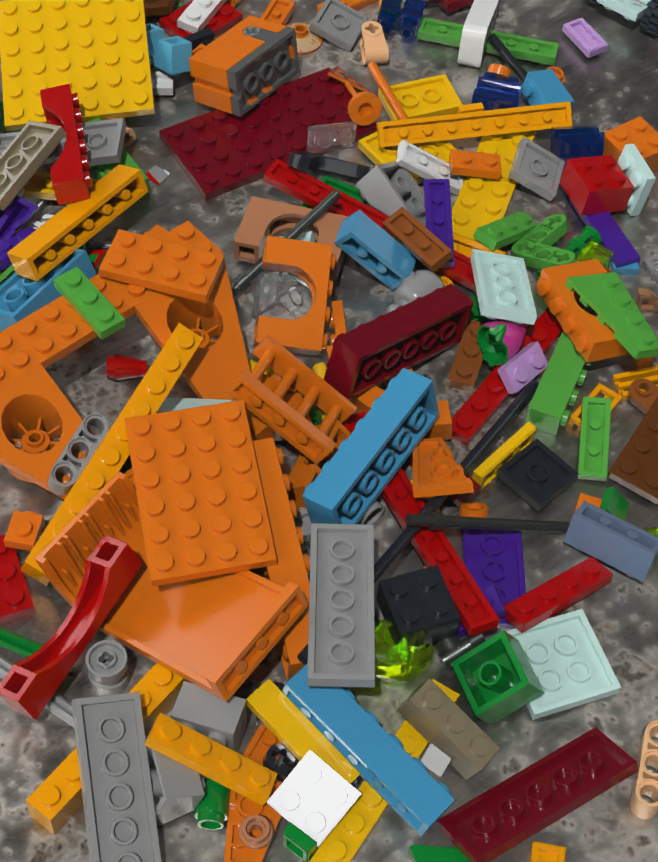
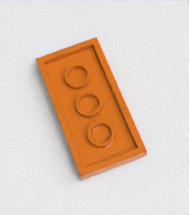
[99,229,225,303]

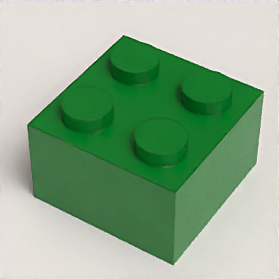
[451,630,545,725]

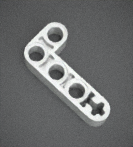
[457,0,500,68]

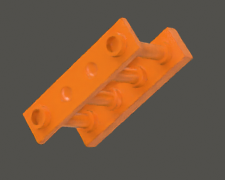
[226,334,357,464]

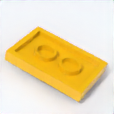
[378,74,463,121]

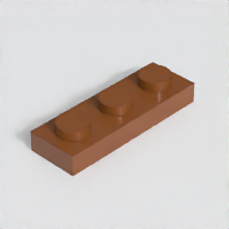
[382,207,454,273]
[446,319,485,393]

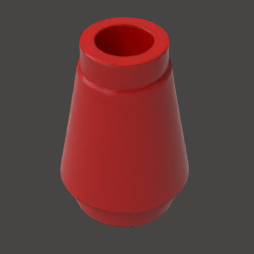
[106,353,147,381]

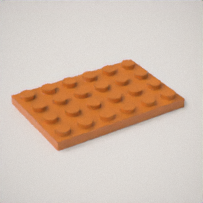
[124,400,277,586]

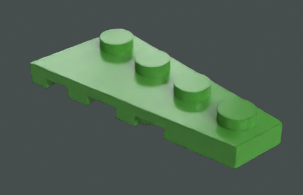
[565,272,658,359]

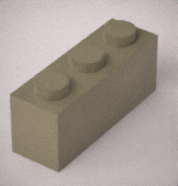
[397,678,500,779]

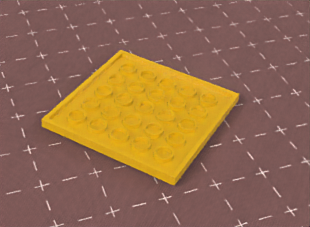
[0,0,155,131]

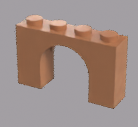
[234,196,348,281]

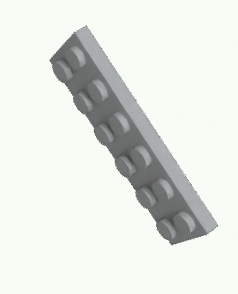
[0,118,127,172]
[307,523,375,688]
[71,692,161,862]

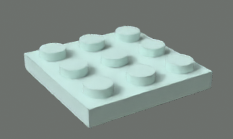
[506,609,621,720]

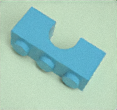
[146,23,192,76]

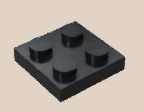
[496,438,579,512]

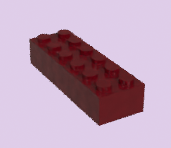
[324,284,474,399]

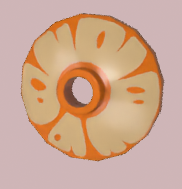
[285,22,323,55]

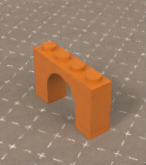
[253,236,336,357]
[536,259,630,363]

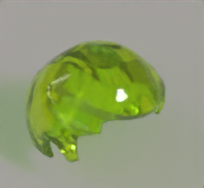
[374,615,433,683]

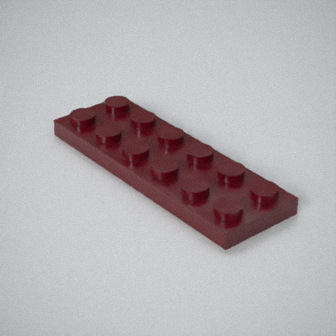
[437,727,638,862]

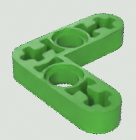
[511,214,576,270]

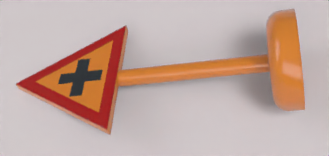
[328,66,382,126]

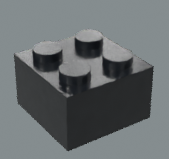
[376,565,460,652]

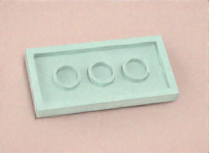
[470,249,537,325]

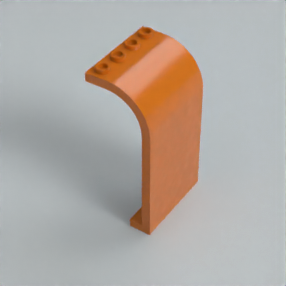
[35,472,309,702]

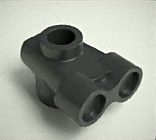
[435,633,486,670]

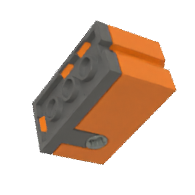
[189,15,300,117]

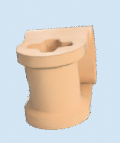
[359,21,389,65]

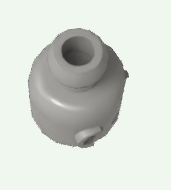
[385,270,444,314]

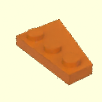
[413,437,474,498]
[224,780,283,862]

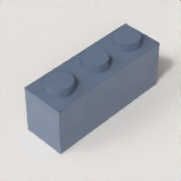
[563,501,658,582]

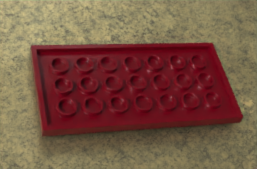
[159,68,377,201]

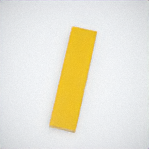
[246,679,360,784]

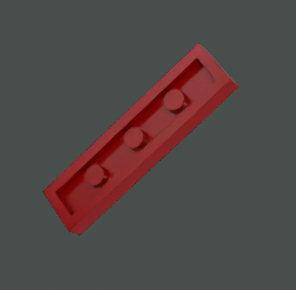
[503,557,613,633]

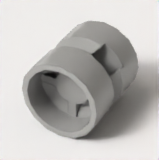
[86,640,130,696]

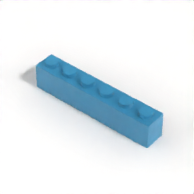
[282,664,455,836]

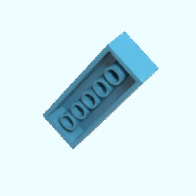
[302,368,440,524]

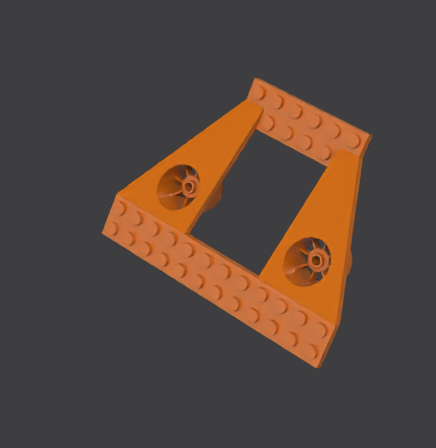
[0,221,285,500]

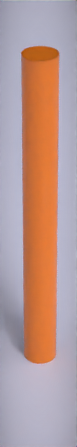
[367,61,409,120]

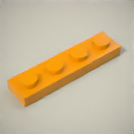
[144,713,278,806]

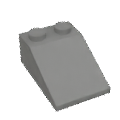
[356,161,425,226]

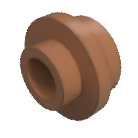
[239,815,273,849]

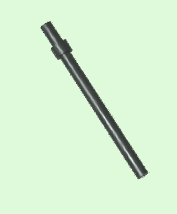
[231,189,342,298]
[405,512,569,533]

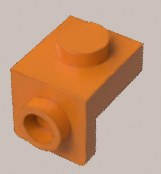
[4,510,46,551]

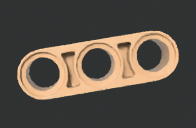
[630,720,658,819]

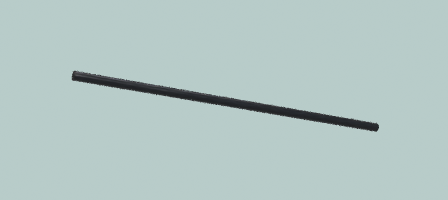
[297,380,539,664]

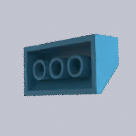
[0,249,97,331]

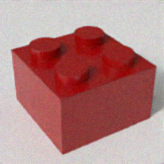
[559,155,634,215]

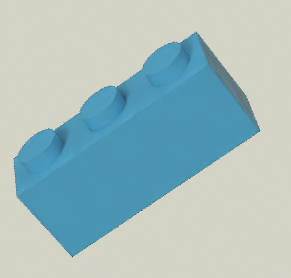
[334,210,417,290]

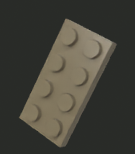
[0,120,67,211]

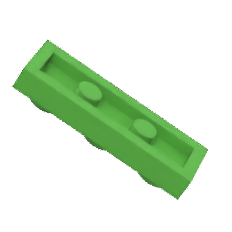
[473,211,538,251]
[53,267,126,340]
[578,396,612,481]

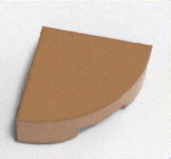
[634,287,658,312]

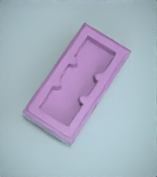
[562,18,608,58]

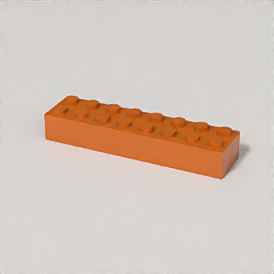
[252,437,310,682]

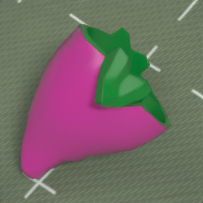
[477,321,527,368]

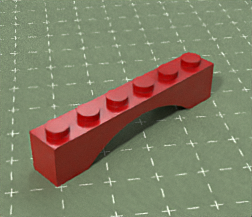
[40,83,93,205]
[0,535,142,720]

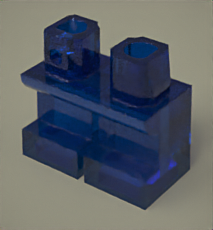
[377,0,427,40]
[472,72,522,111]
[550,126,604,158]

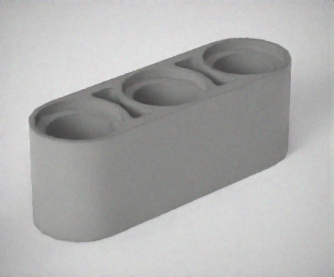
[47,413,109,495]

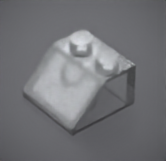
[252,270,312,320]

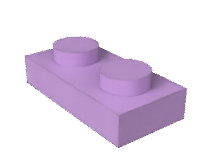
[497,341,548,394]

